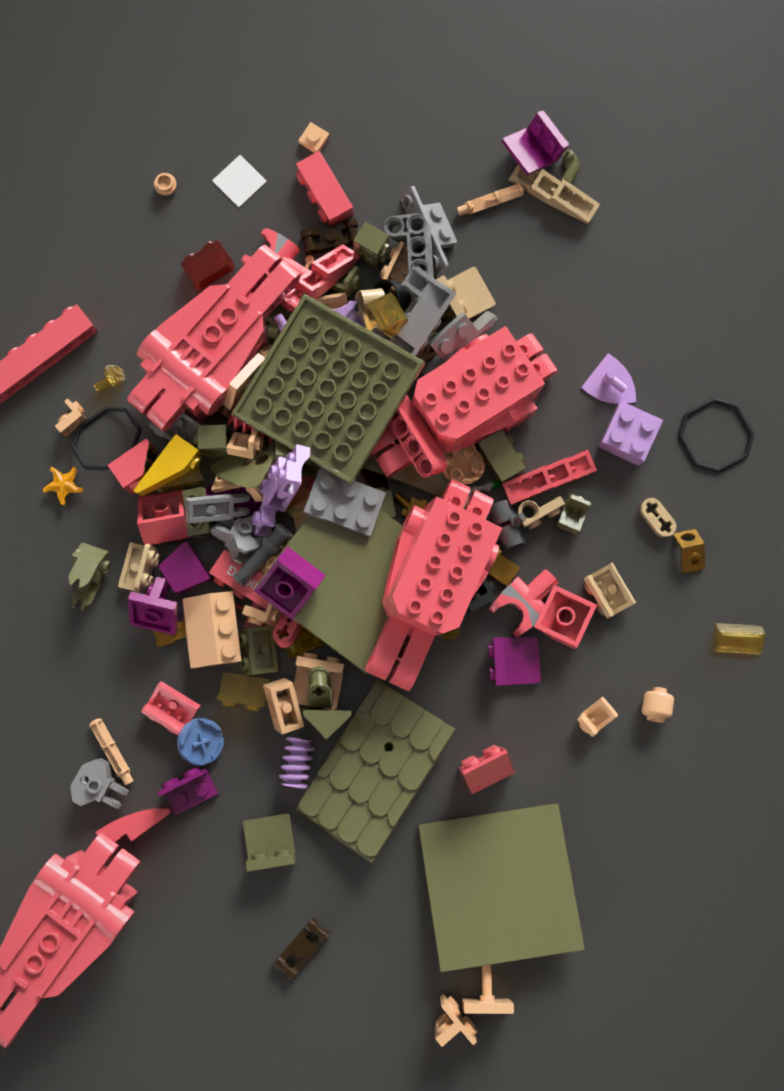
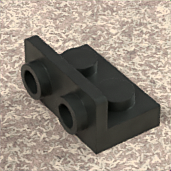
[466,578,497,614]

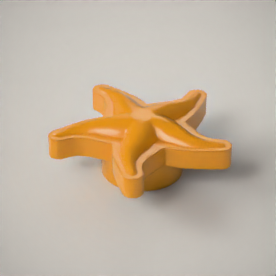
[43,467,84,506]

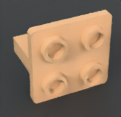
[434,993,477,1047]

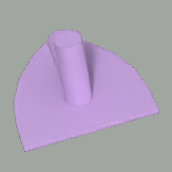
[581,353,636,404]

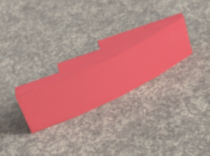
[280,244,360,313]
[502,450,597,505]

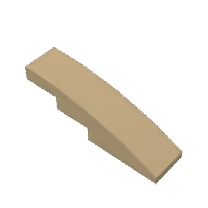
[508,165,600,224]

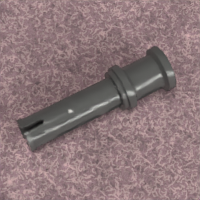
[233,523,293,587]

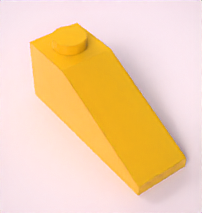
[133,434,202,497]

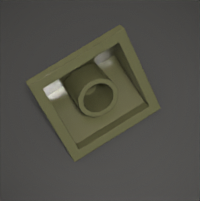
[303,709,353,740]

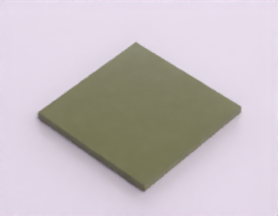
[231,293,425,485]
[253,509,402,675]
[418,803,585,972]

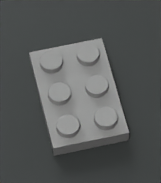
[303,468,386,537]

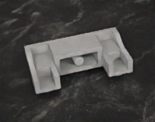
[371,266,456,356]

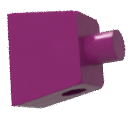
[153,541,212,595]

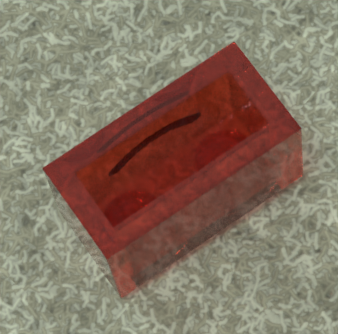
[180,240,236,292]

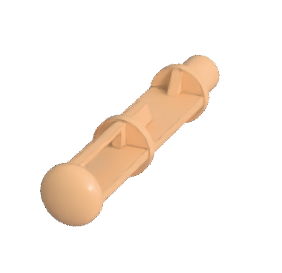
[457,183,524,216]
[89,718,134,786]

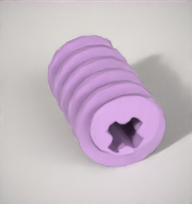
[279,737,315,789]

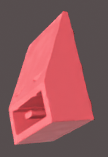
[458,745,514,794]

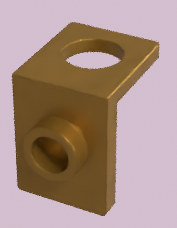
[674,529,705,573]
[488,550,520,586]

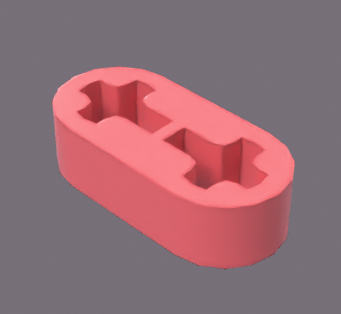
[273,613,302,648]

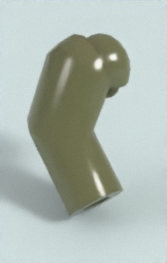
[561,150,580,184]

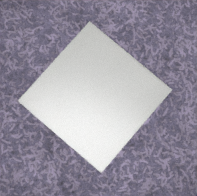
[212,155,267,207]

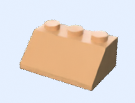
[182,591,241,669]

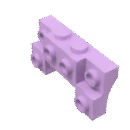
[251,444,310,538]

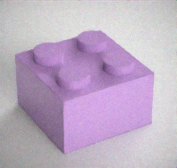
[598,401,663,466]

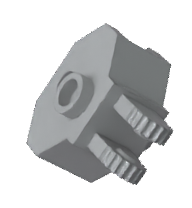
[210,515,264,564]
[70,758,129,809]

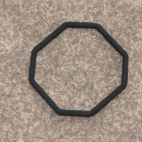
[678,398,754,473]
[71,407,142,471]

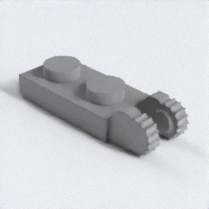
[186,493,250,523]

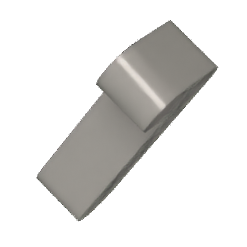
[384,213,434,299]

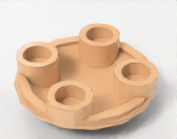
[442,445,485,484]

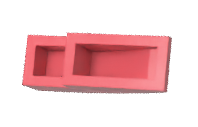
[95,807,173,842]

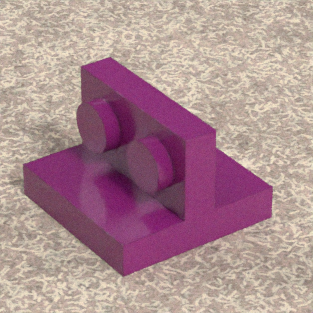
[128,577,178,635]

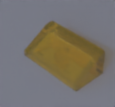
[367,293,408,337]
[715,623,766,654]

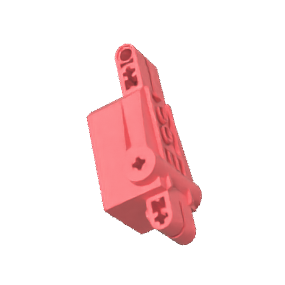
[127,244,302,431]
[371,326,558,478]
[365,478,502,691]
[0,833,141,1049]

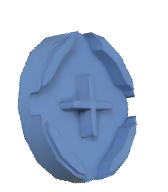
[177,718,224,766]

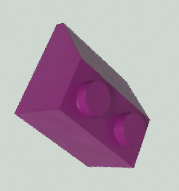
[254,546,326,619]

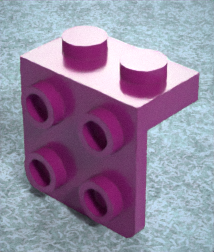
[488,636,541,686]

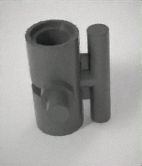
[489,500,527,551]

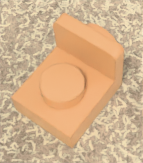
[55,398,87,437]

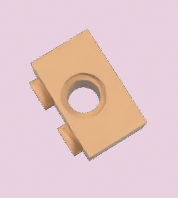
[263,678,304,734]

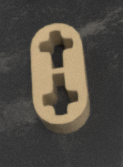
[639,498,676,538]

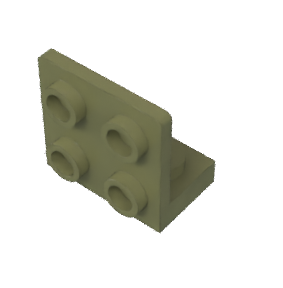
[243,813,297,872]

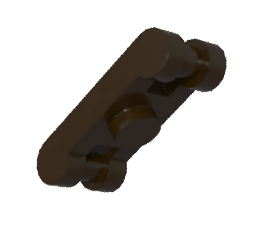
[300,219,358,255]
[272,918,331,982]

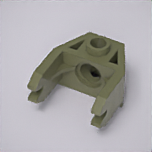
[68,543,111,611]

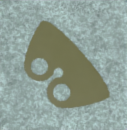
[210,451,274,488]

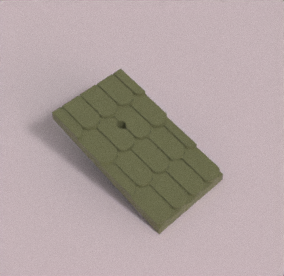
[296,679,455,864]

